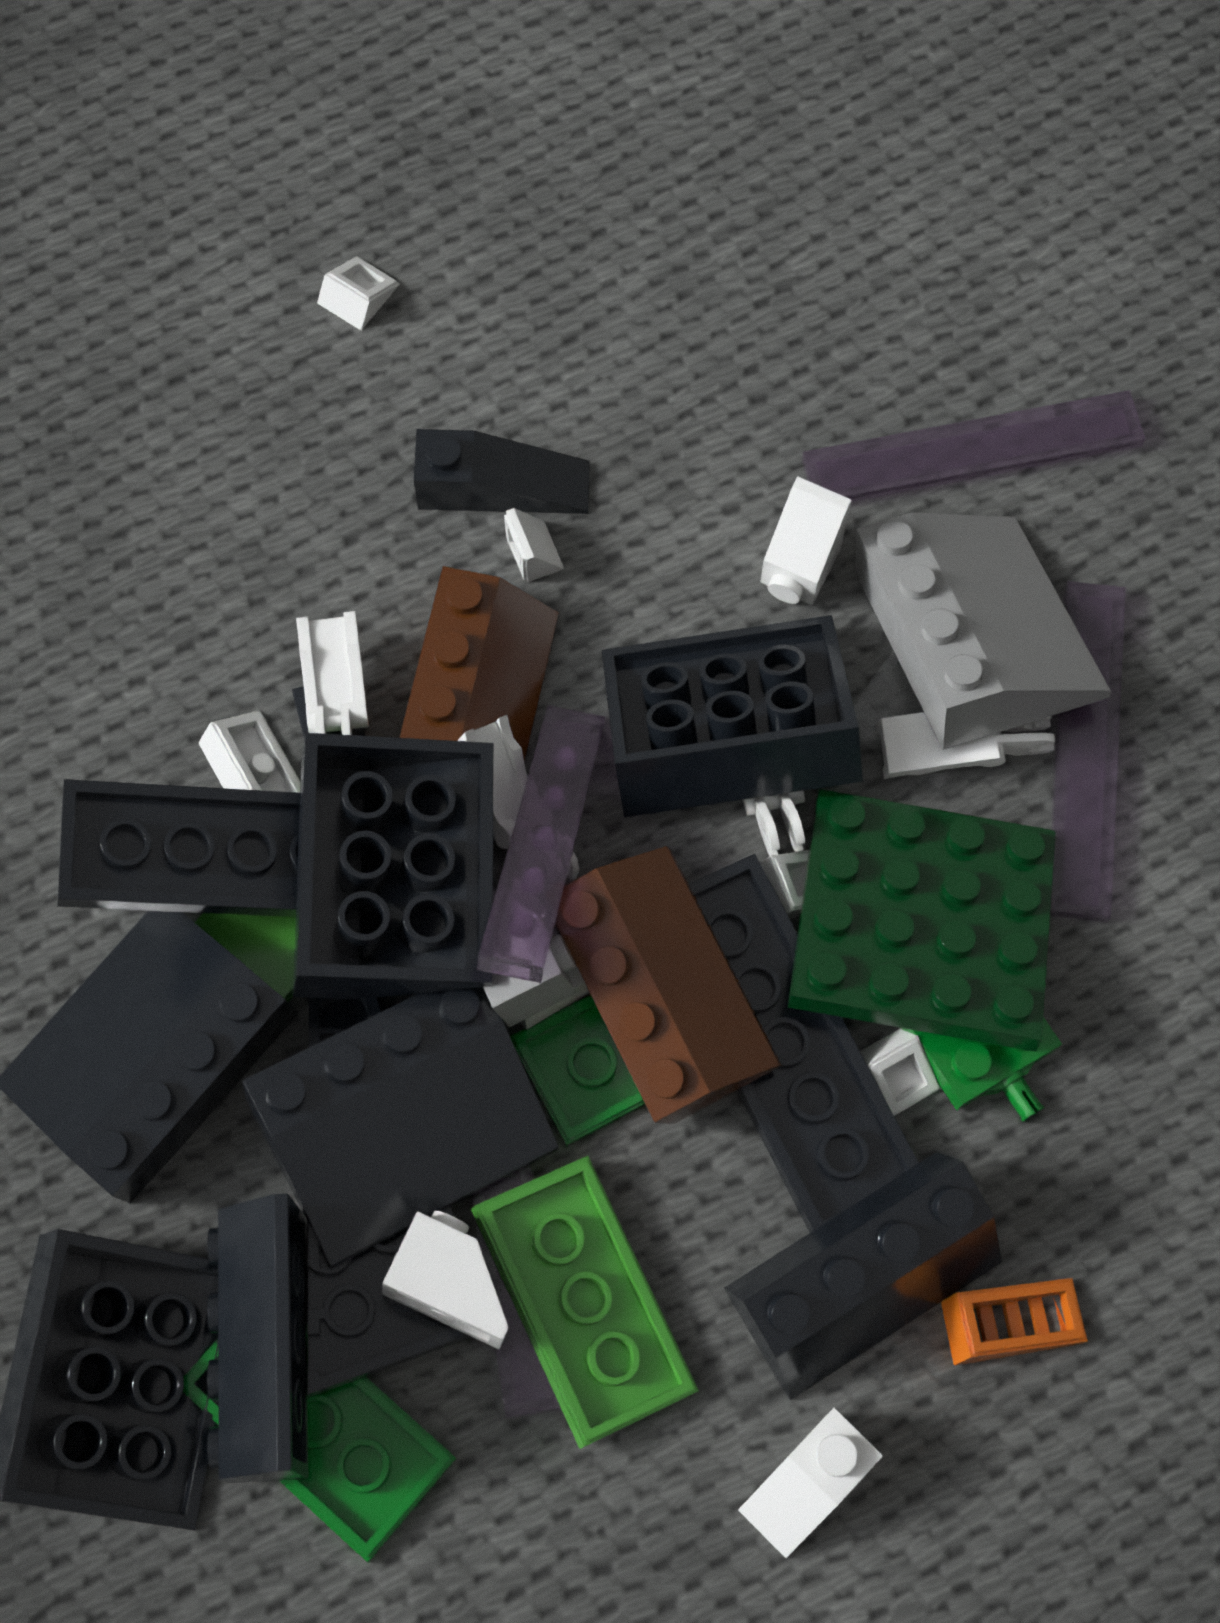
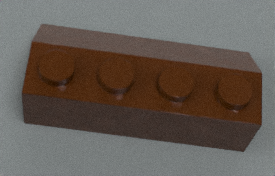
[399,566,559,763]
[543,846,782,1124]

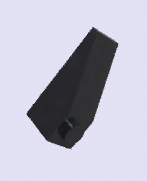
[414,429,590,514]

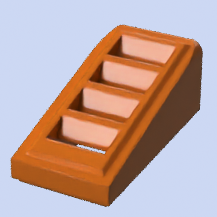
[941,1278,1088,1365]

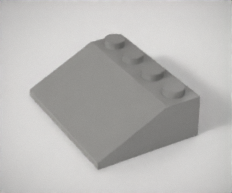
[855,512,1111,750]

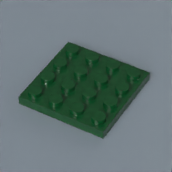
[788,789,1056,1052]

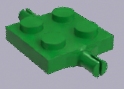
[902,1017,1062,1122]

